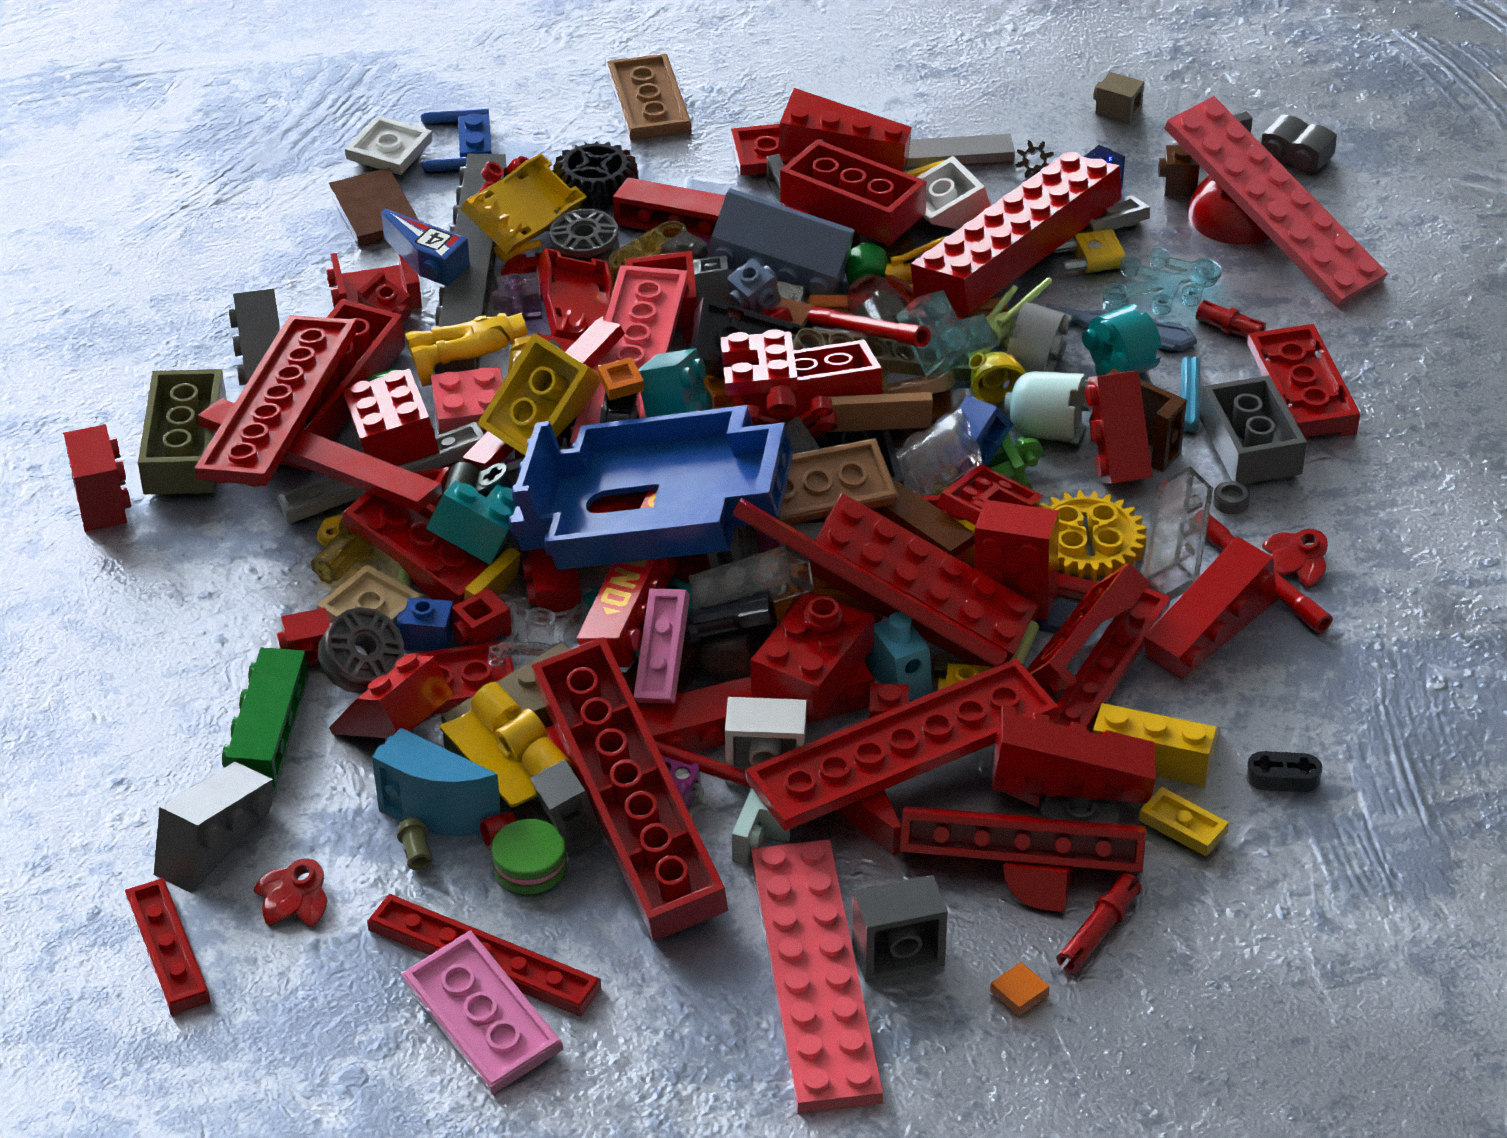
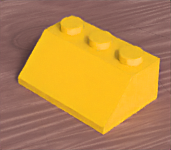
[1093,703,1221,787]

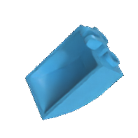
[372,728,501,836]

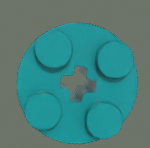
[1082,304,1162,376]

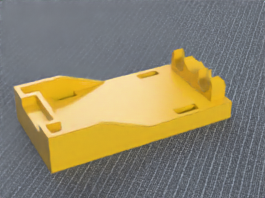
[460,153,587,254]

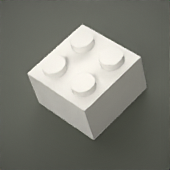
[725,697,807,786]

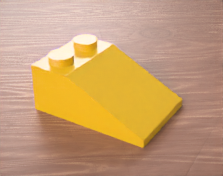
[477,333,601,455]

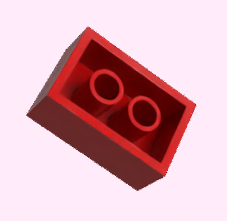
[343,369,440,466]
[975,500,1059,621]
[751,590,874,719]

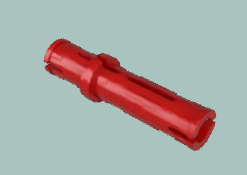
[1056,873,1142,974]

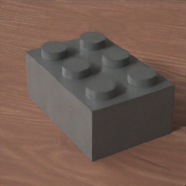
[1199,375,1307,484]

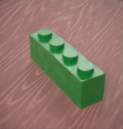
[222,647,309,788]

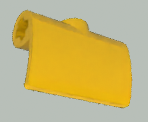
[440,682,572,807]

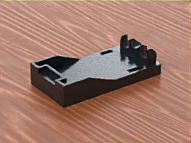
[690,297,813,379]

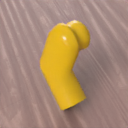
[317,514,348,547]

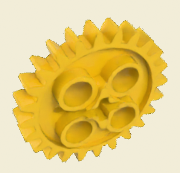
[1040,490,1147,581]

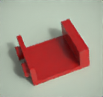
[326,253,422,310]

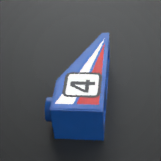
[381,209,470,286]

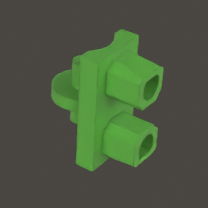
[988,434,1043,489]

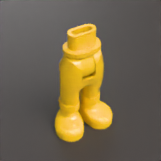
[405,313,529,387]

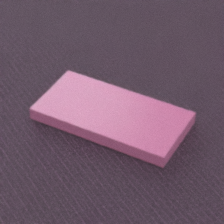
[401,930,563,1095]

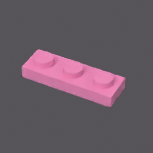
[634,589,690,704]

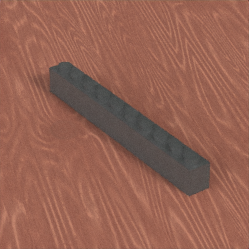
[434,154,507,374]

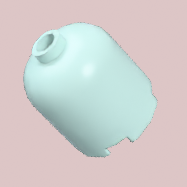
[1004,371,1090,444]

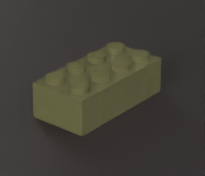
[137,369,227,495]

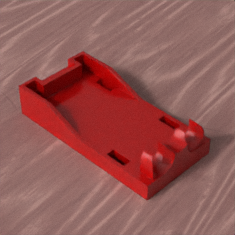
[536,248,612,341]
[1247,324,1360,441]
[341,492,501,606]
[1026,562,1151,697]

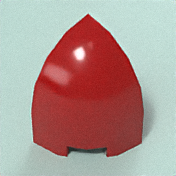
[1003,861,1074,912]

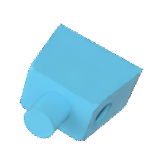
[865,612,932,702]

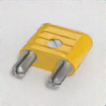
[1054,229,1126,274]

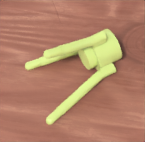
[980,278,1052,348]

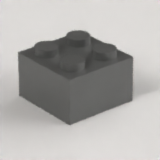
[852,875,948,982]

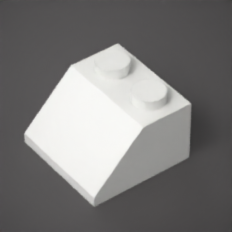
[917,156,991,230]

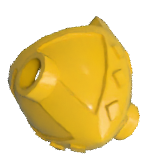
[968,352,1027,405]

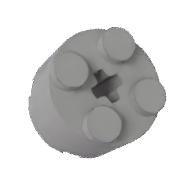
[1006,302,1073,372]

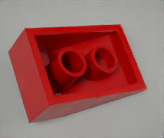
[329,654,454,738]

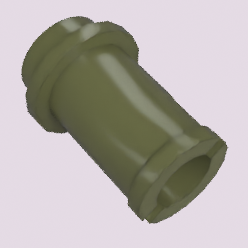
[397,818,433,871]

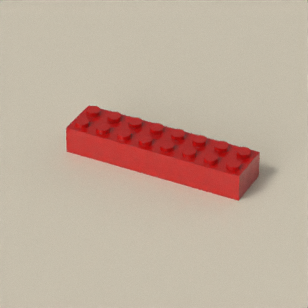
[910,152,1122,314]
[532,636,728,942]

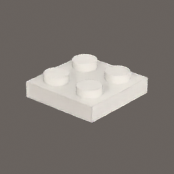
[345,116,432,175]

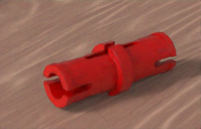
[1196,300,1266,339]

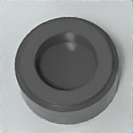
[1213,481,1250,515]

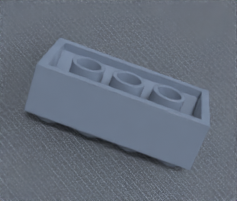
[708,188,855,296]

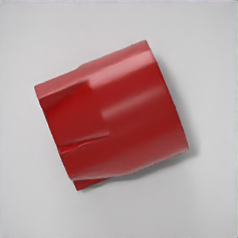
[480,810,517,850]

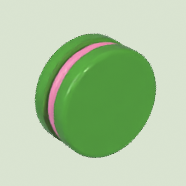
[491,819,567,895]

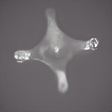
[488,594,589,666]

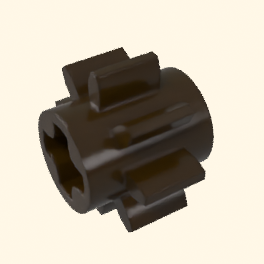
[1015,140,1054,178]

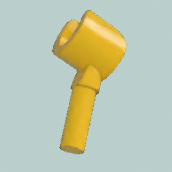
[494,239,542,262]

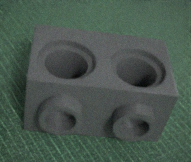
[530,759,604,857]

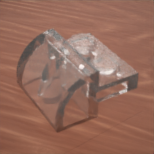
[896,409,982,496]

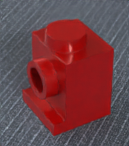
[357,271,412,322]
[451,588,512,645]

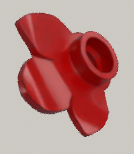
[1262,529,1328,589]
[253,858,328,928]

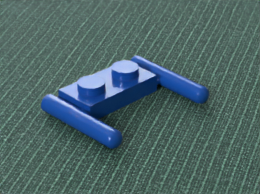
[420,108,492,172]

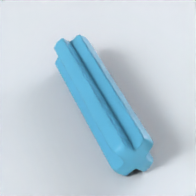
[1180,356,1200,433]

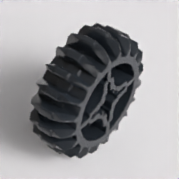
[552,141,639,209]

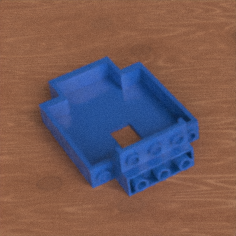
[509,405,794,570]

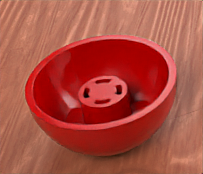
[1188,176,1269,244]

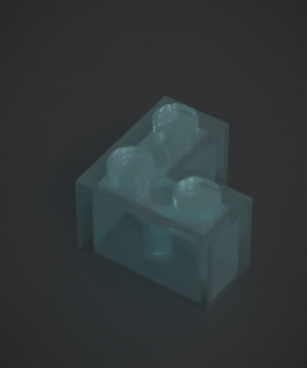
[896,290,999,377]

